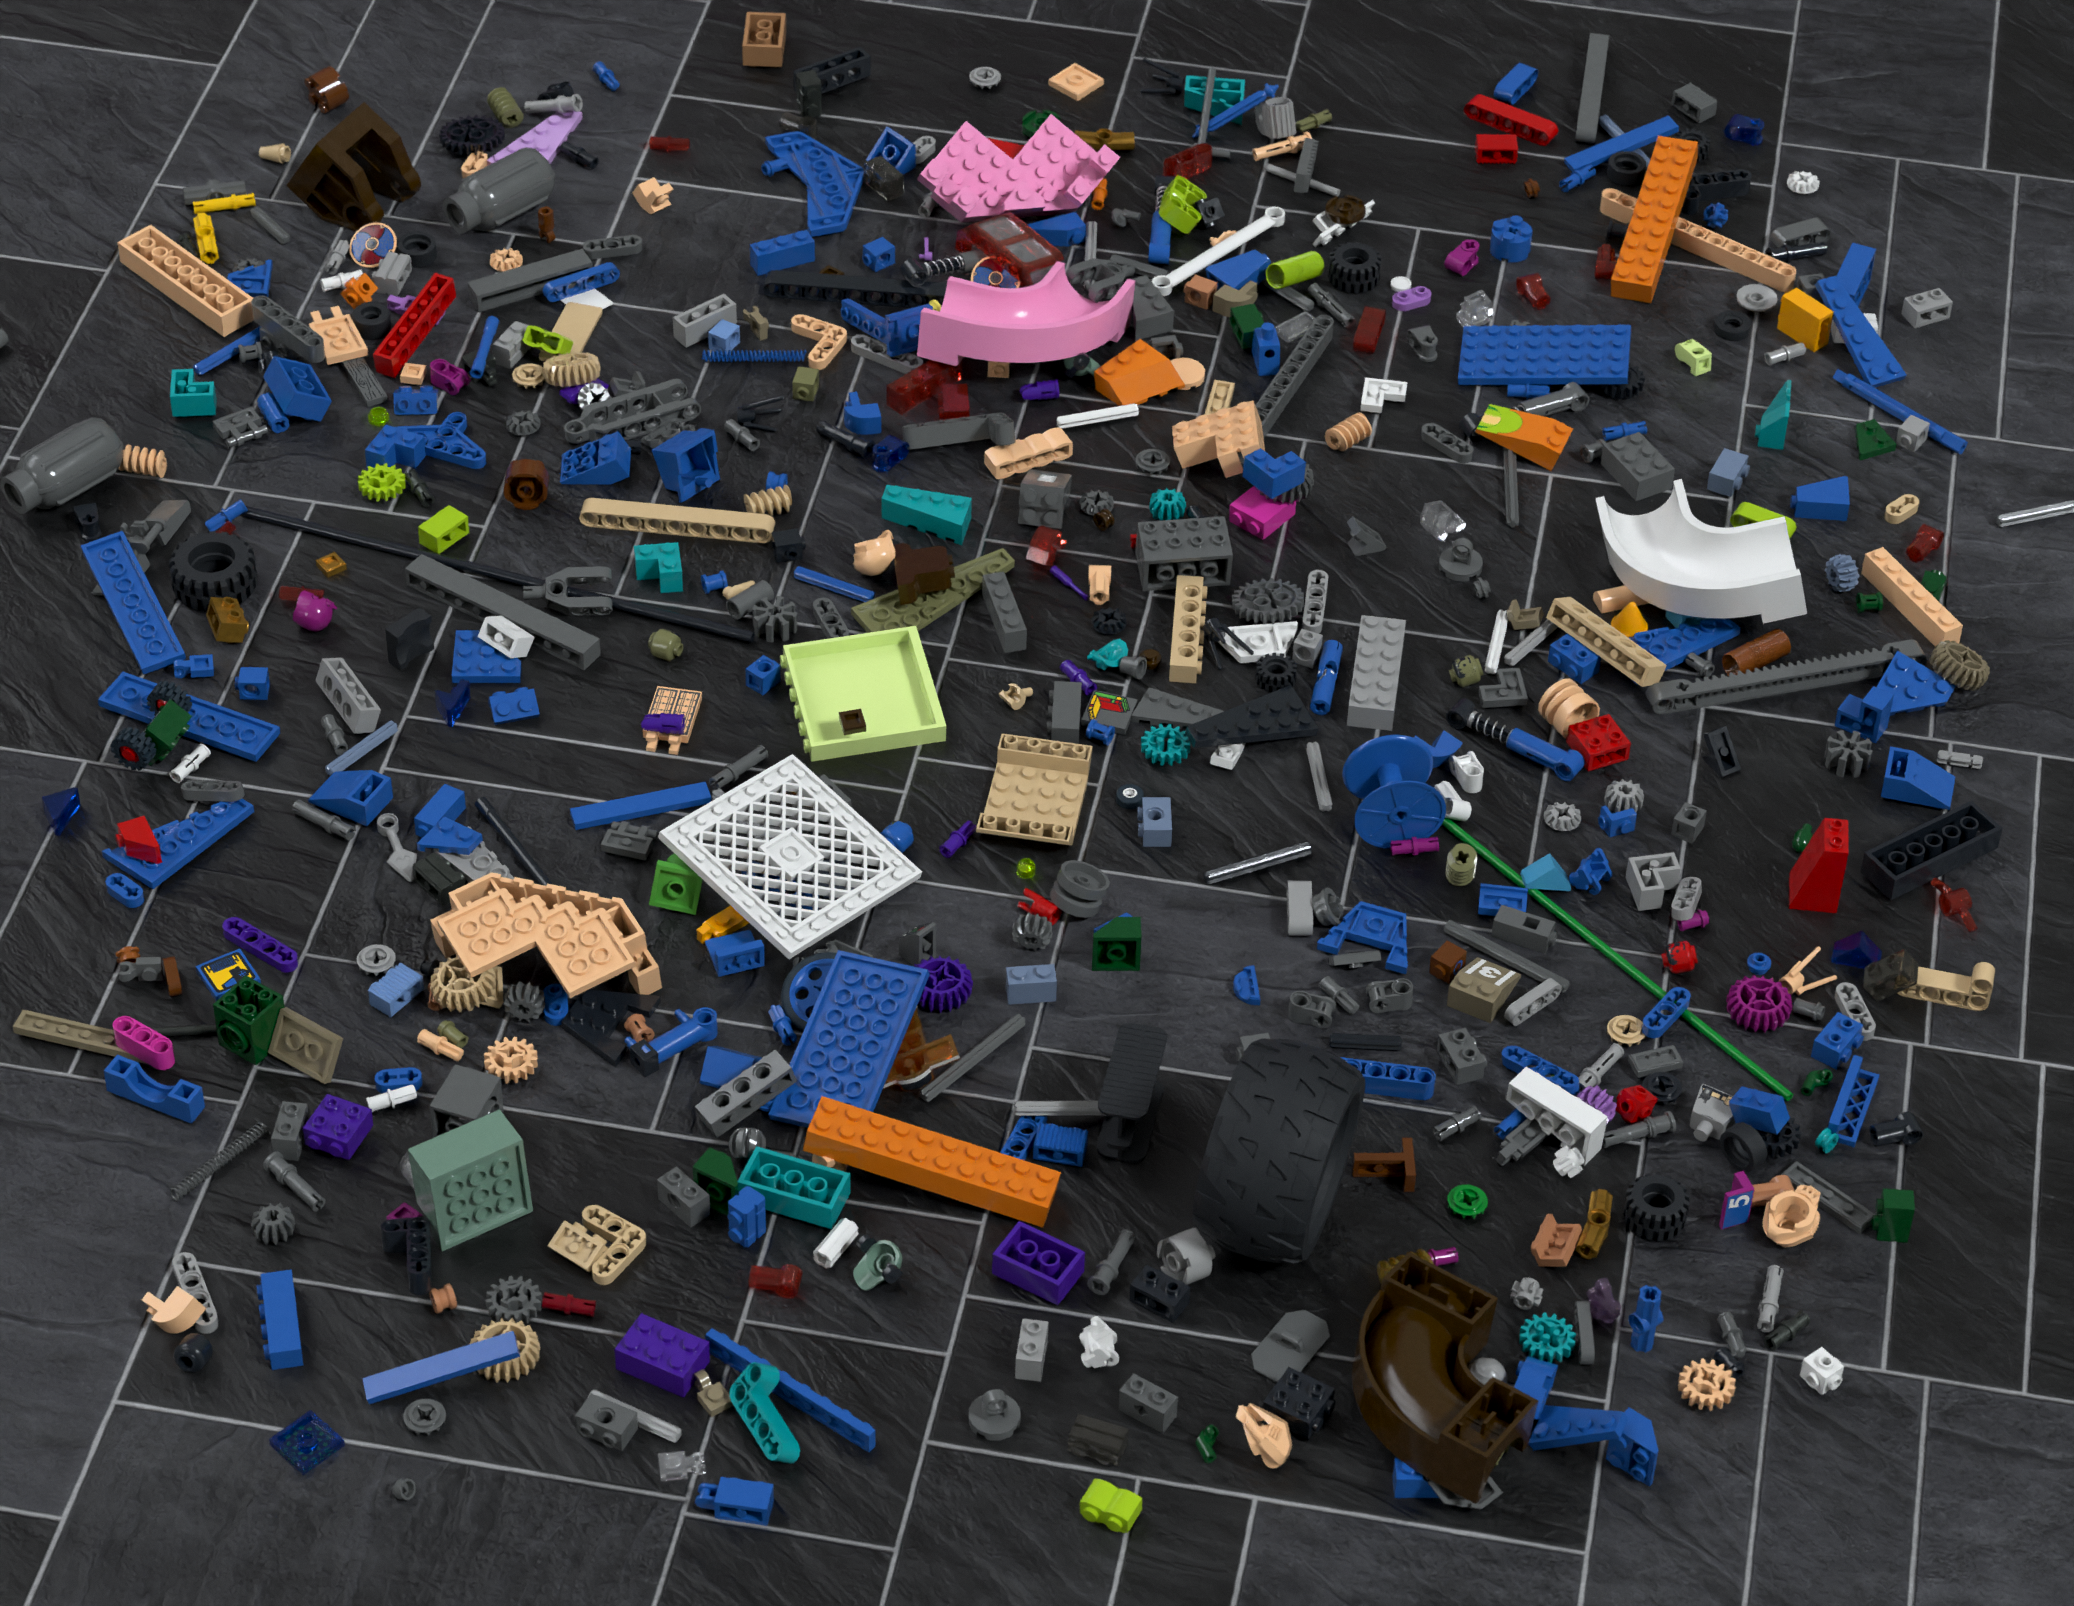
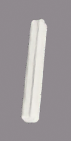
[1056,403,1139,429]
[1484,609,1508,675]

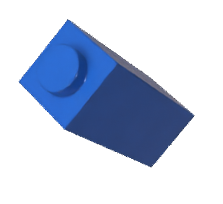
[414,784,466,838]

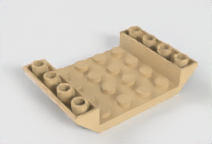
[976,733,1093,845]

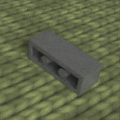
[1047,681,1082,744]

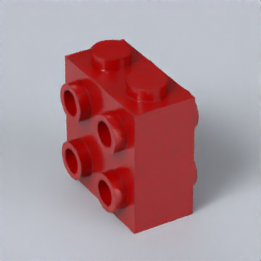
[1566,714,1631,771]

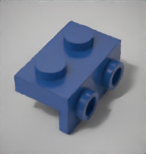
[393,386,438,415]
[488,687,540,725]

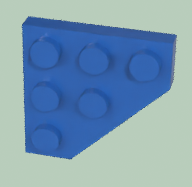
[452,630,522,683]
[1876,651,1956,716]

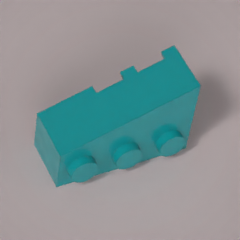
[1184,76,1245,125]

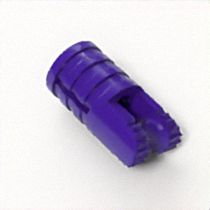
[1019,379,1059,400]
[641,713,685,735]

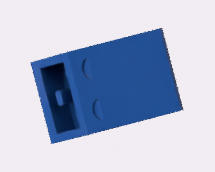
[560,432,631,485]
[1881,746,1955,810]
[308,770,393,826]

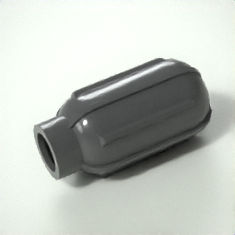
[443,147,556,234]
[0,418,124,514]

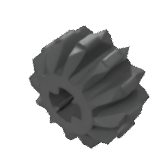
[1012,912,1053,951]
[504,981,546,1022]
[251,1202,295,1245]

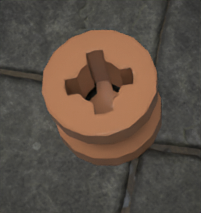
[429,1283,457,1314]

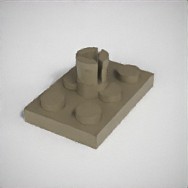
[268,1007,343,1084]

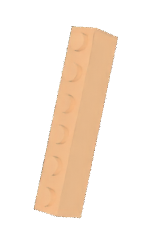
[1861,547,1963,647]

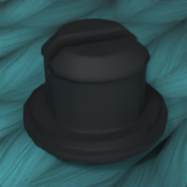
[420,959,440,980]

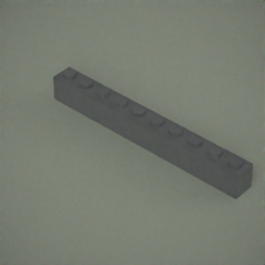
[405,554,600,670]

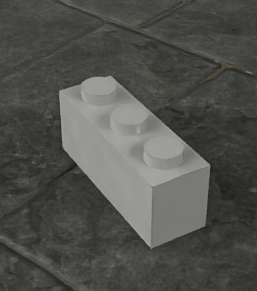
[673,294,737,347]

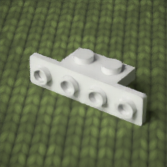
[1312,200,1375,247]

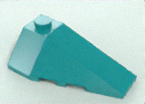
[1755,380,1792,450]

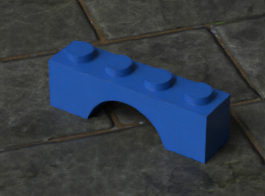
[104,1054,205,1124]

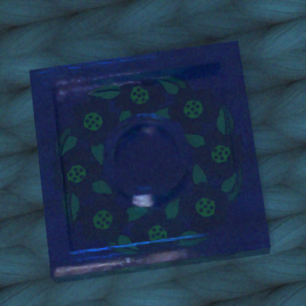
[269,1410,345,1475]

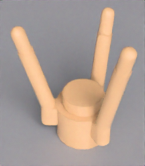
[1779,947,1837,996]

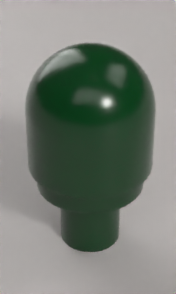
[1792,824,1813,853]

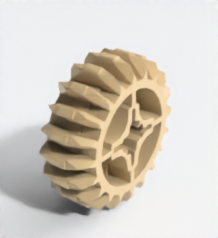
[543,352,600,387]
[430,955,496,1012]
[470,1317,540,1383]

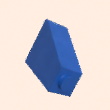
[1206,250,1271,290]
[1790,476,1850,521]

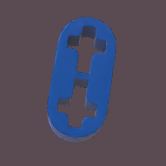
[105,873,144,908]
[375,1067,423,1093]

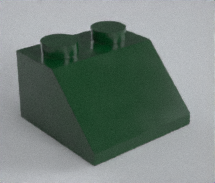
[1092,917,1142,971]
[693,1147,738,1216]

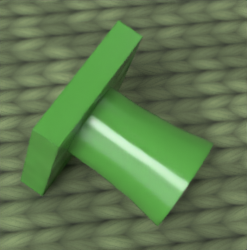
[649,853,703,915]

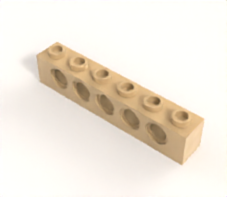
[1169,575,1207,683]
[1546,597,1667,687]

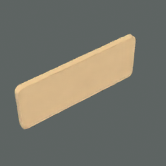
[539,302,603,361]

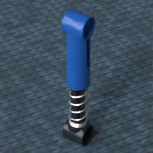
[1148,175,1176,264]
[1446,698,1585,781]

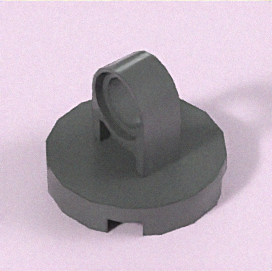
[1439,538,1483,582]
[969,1389,1021,1441]

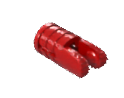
[1017,888,1062,925]

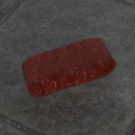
[1163,143,1213,179]
[1353,306,1386,353]

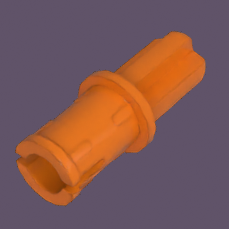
[1091,179,1107,210]

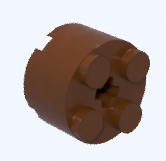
[304,66,349,114]
[504,459,549,510]

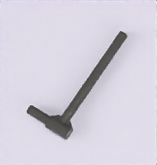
[1190,67,1230,159]

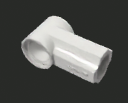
[1434,781,1471,822]

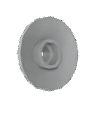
[1736,284,1778,311]

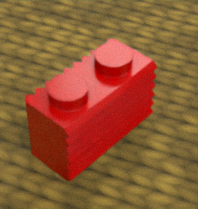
[1475,134,1518,164]

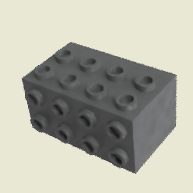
[1135,516,1233,591]

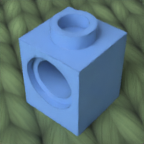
[708,319,740,354]

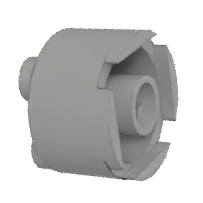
[1157,1227,1215,1285]

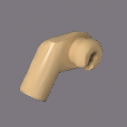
[723,581,755,600]

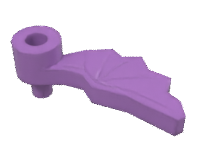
[919,238,932,261]

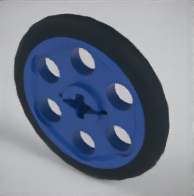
[781,952,837,1032]

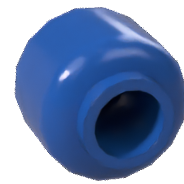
[880,821,914,853]

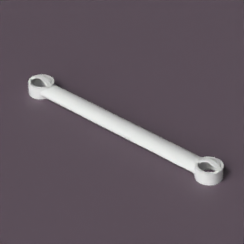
[1152,207,1285,296]

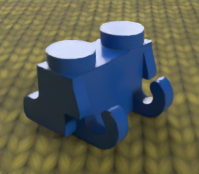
[1569,848,1613,895]

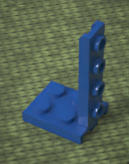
[841,299,933,357]

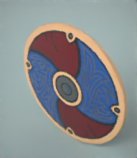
[349,223,397,268]
[971,255,1020,289]

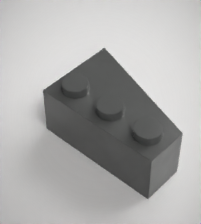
[1131,275,1174,341]

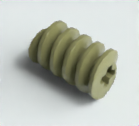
[487,87,523,128]
[1445,843,1477,887]

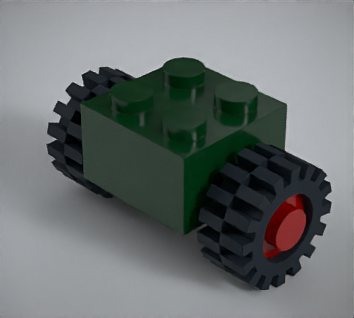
[110,681,192,771]

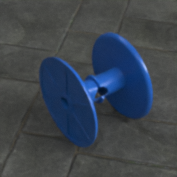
[1342,735,1446,848]

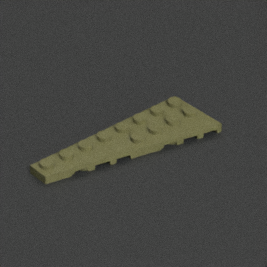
[851,548,1015,633]

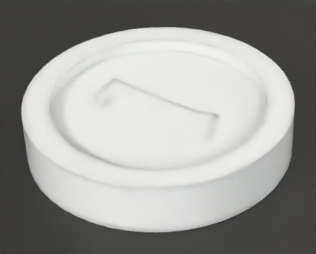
[1391,276,1411,292]

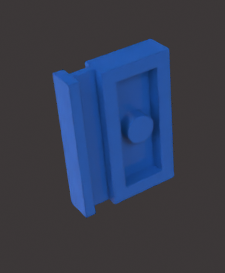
[1478,883,1528,916]

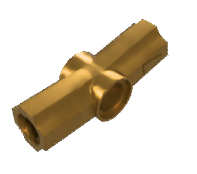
[1074,129,1135,153]
[1576,1189,1613,1260]

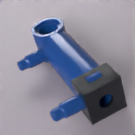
[624,1007,718,1077]

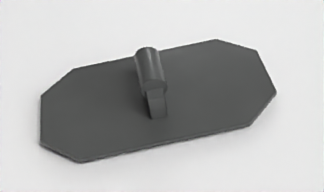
[1251,1310,1330,1382]

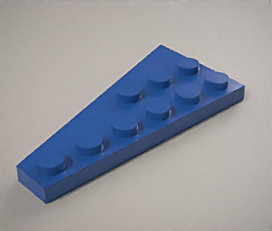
[1627,618,1740,684]
[102,799,254,889]

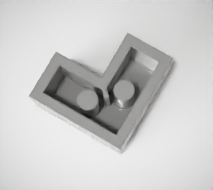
[1626,852,1681,911]

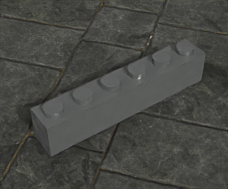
[468,249,593,312]

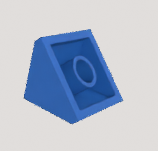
[866,126,916,180]
[700,1046,762,1089]

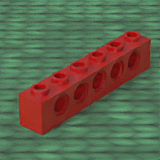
[373,273,456,378]

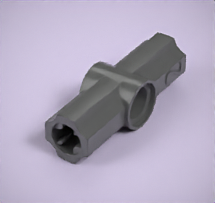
[183,180,246,206]

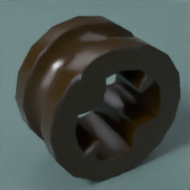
[1093,509,1115,531]

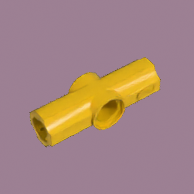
[193,212,219,264]

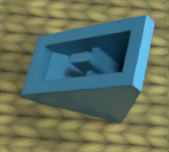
[1520,853,1571,891]

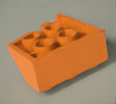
[1094,339,1185,406]

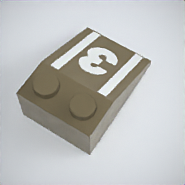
[1447,957,1521,1023]

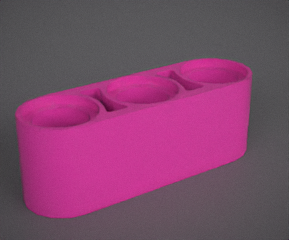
[113,1016,175,1070]

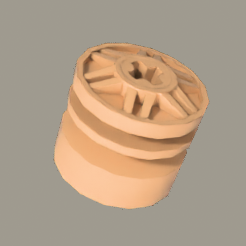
[1538,679,1600,739]

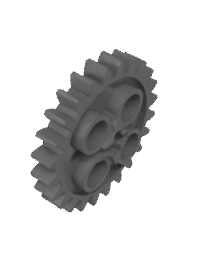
[1232,578,1304,624]

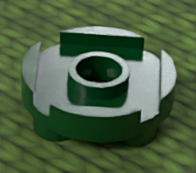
[1022,110,1060,137]

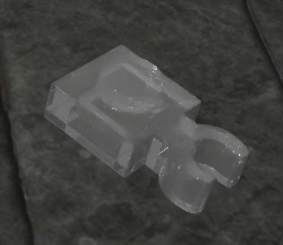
[658,1451,706,1481]

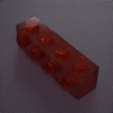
[887,359,963,415]

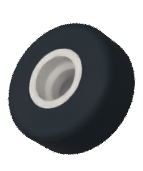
[1116,784,1144,809]

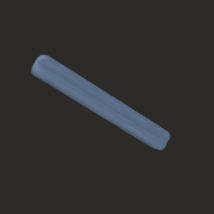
[325,721,398,776]

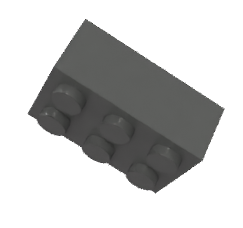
[1601,432,1675,501]

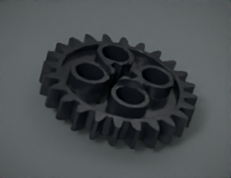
[439,115,505,155]

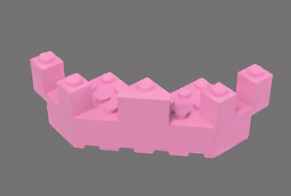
[917,114,1120,223]

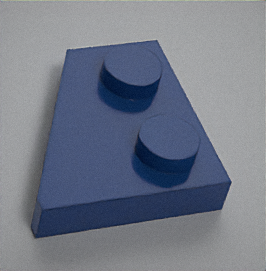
[227,260,273,297]

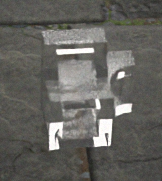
[1456,290,1494,328]

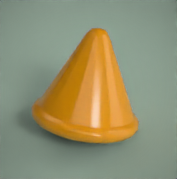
[1611,602,1648,638]

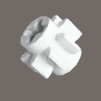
[1553,1145,1584,1178]

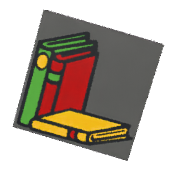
[1081,690,1138,735]

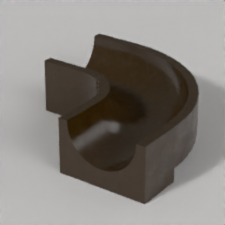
[1352,1252,1539,1504]

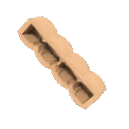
[984,428,1073,479]

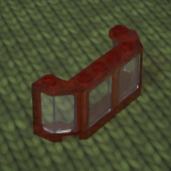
[955,212,1071,288]

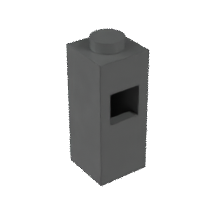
[1491,905,1557,954]

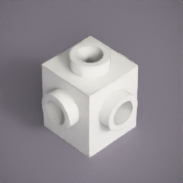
[1800,1347,1844,1395]

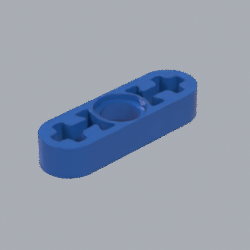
[1642,987,1691,1038]

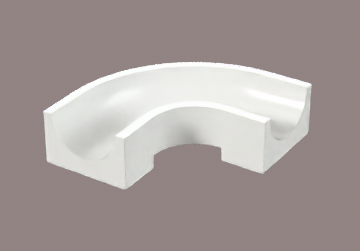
[1595,479,1807,624]

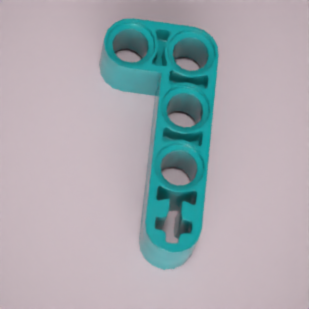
[729,1362,800,1464]

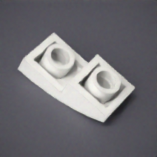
[1210,743,1246,770]

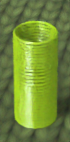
[1266,251,1324,289]

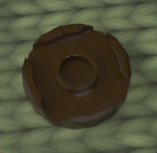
[1325,195,1366,224]

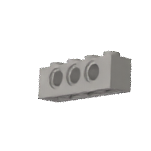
[316,658,381,734]

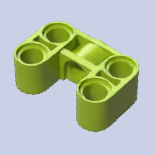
[1158,175,1207,234]

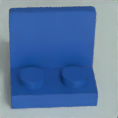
[705,930,765,977]

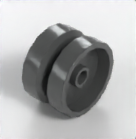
[1050,860,1110,918]

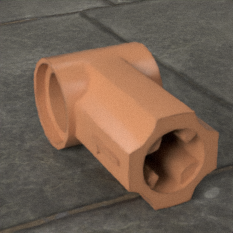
[1751,1175,1795,1207]

